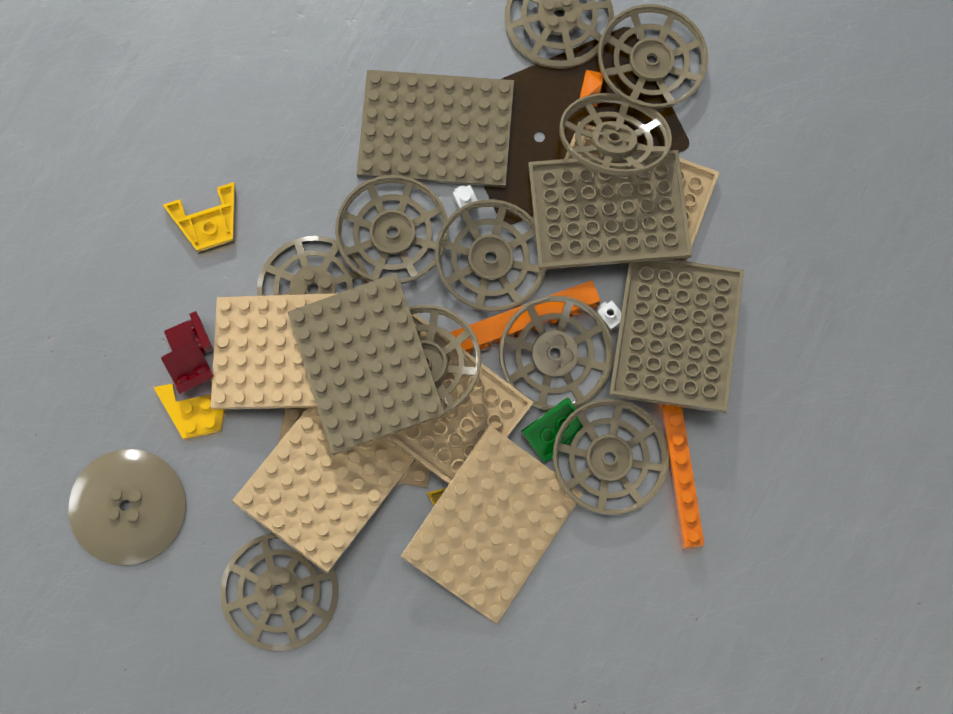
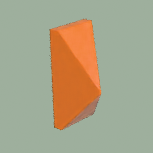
[580,70,603,107]

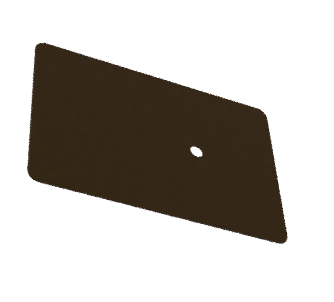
[484,27,689,225]

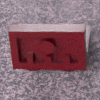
[164,311,214,355]
[161,340,214,395]

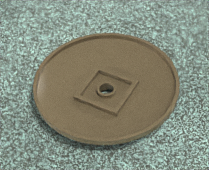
[68,449,186,566]

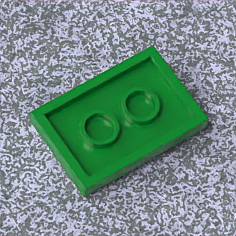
[521,397,583,463]

